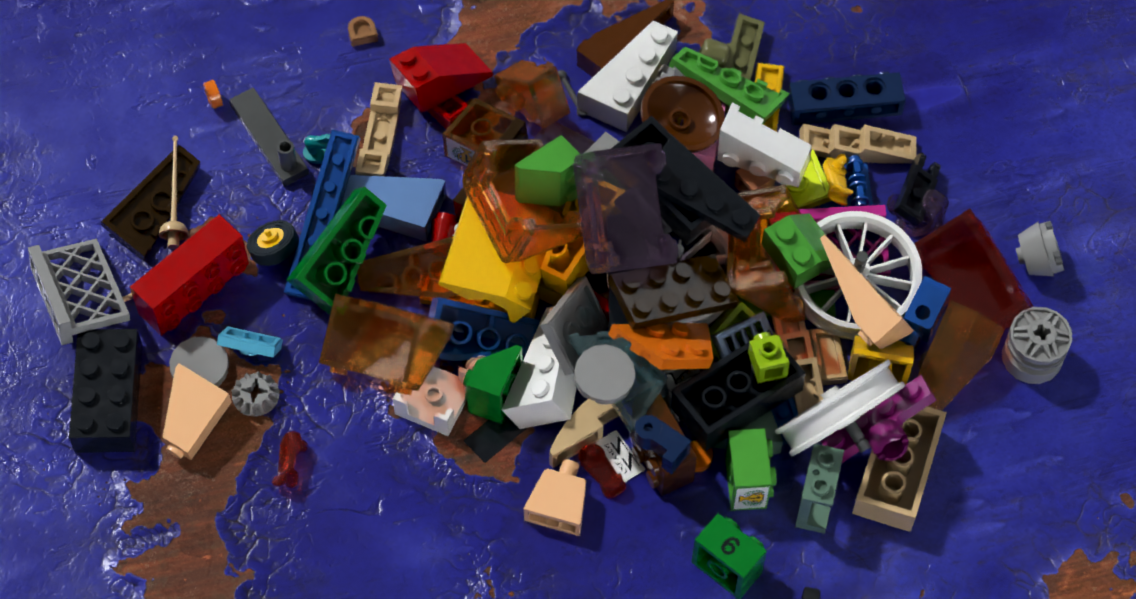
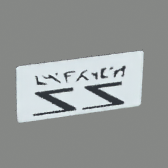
[595,430,645,483]

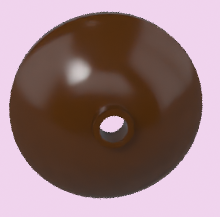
[641,76,725,153]

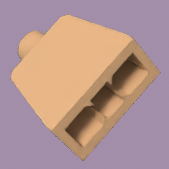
[524,459,586,536]

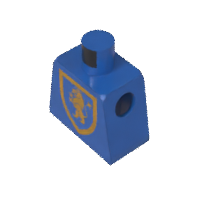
[901,276,951,350]

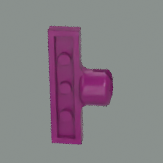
[821,375,937,463]

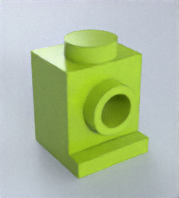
[748,332,790,384]

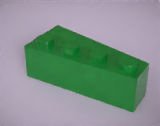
[287,187,387,316]

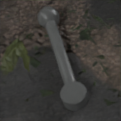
[556,70,587,117]

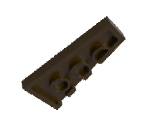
[101,145,201,261]

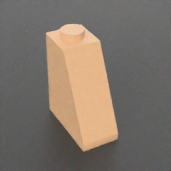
[163,363,232,460]

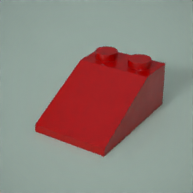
[389,43,493,113]

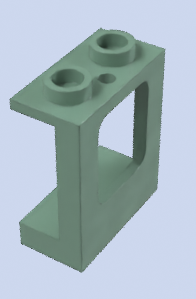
[795,444,844,534]

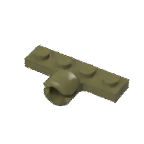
[699,14,765,113]

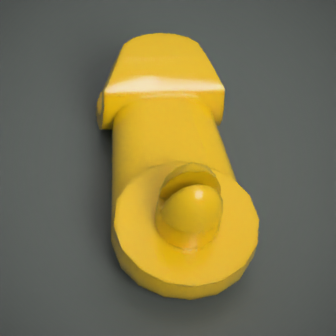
[823,154,853,206]

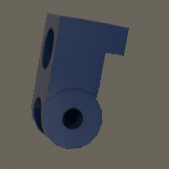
[635,415,691,475]

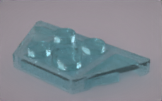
[569,331,668,433]

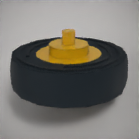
[247,220,299,266]

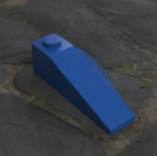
[425,297,541,361]

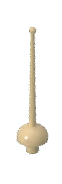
[159,136,188,249]

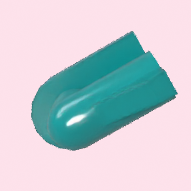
[303,134,330,164]

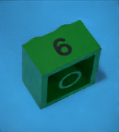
[691,513,767,599]

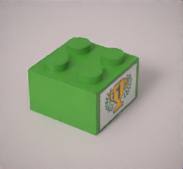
[725,428,776,511]

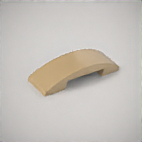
[355,82,403,176]

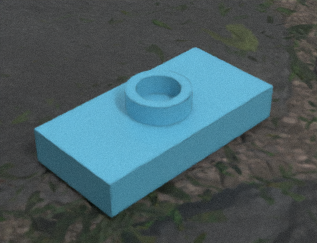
[217,326,283,358]

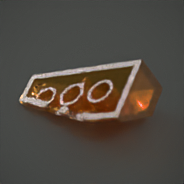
[357,236,460,299]

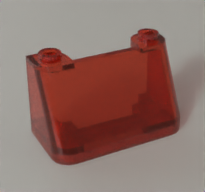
[914,209,1034,344]

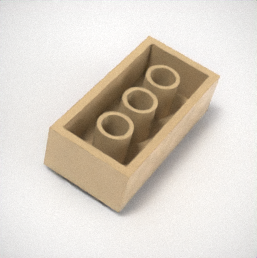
[852,406,947,532]

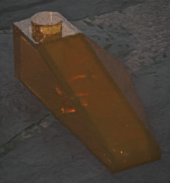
[917,300,1005,411]

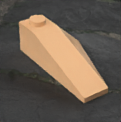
[820,234,914,349]

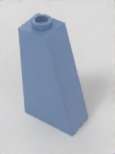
[341,175,446,241]

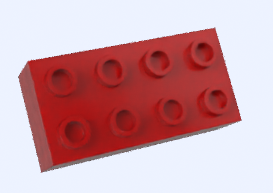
[130,214,249,336]

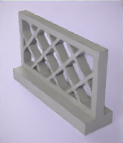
[28,238,130,345]

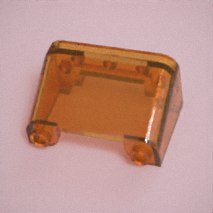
[462,139,588,263]
[727,185,805,323]
[319,294,455,395]

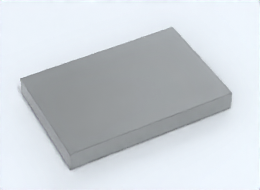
[540,276,609,375]

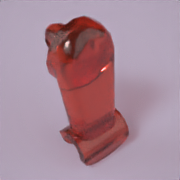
[272,431,308,488]
[578,444,626,499]

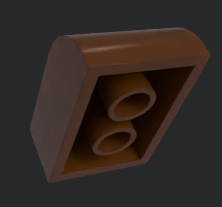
[630,383,697,496]

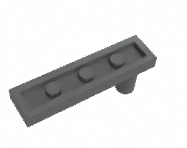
[229,87,309,187]

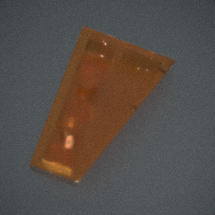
[494,60,571,129]

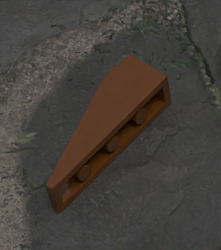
[576,0,674,77]

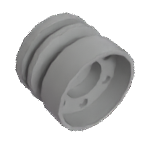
[1002,307,1072,384]

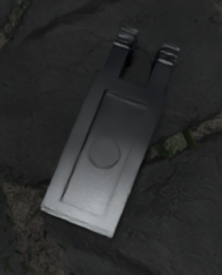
[893,152,941,226]

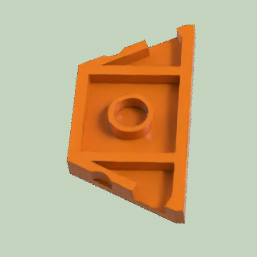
[608,322,714,370]

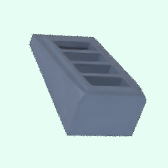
[710,312,774,360]

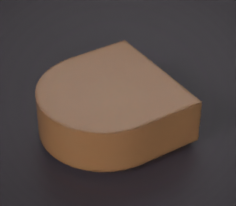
[348,16,378,47]

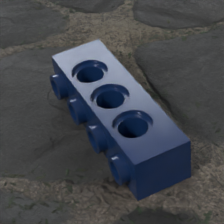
[787,72,906,126]

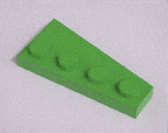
[669,47,790,124]

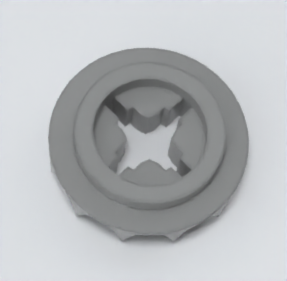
[231,371,280,416]

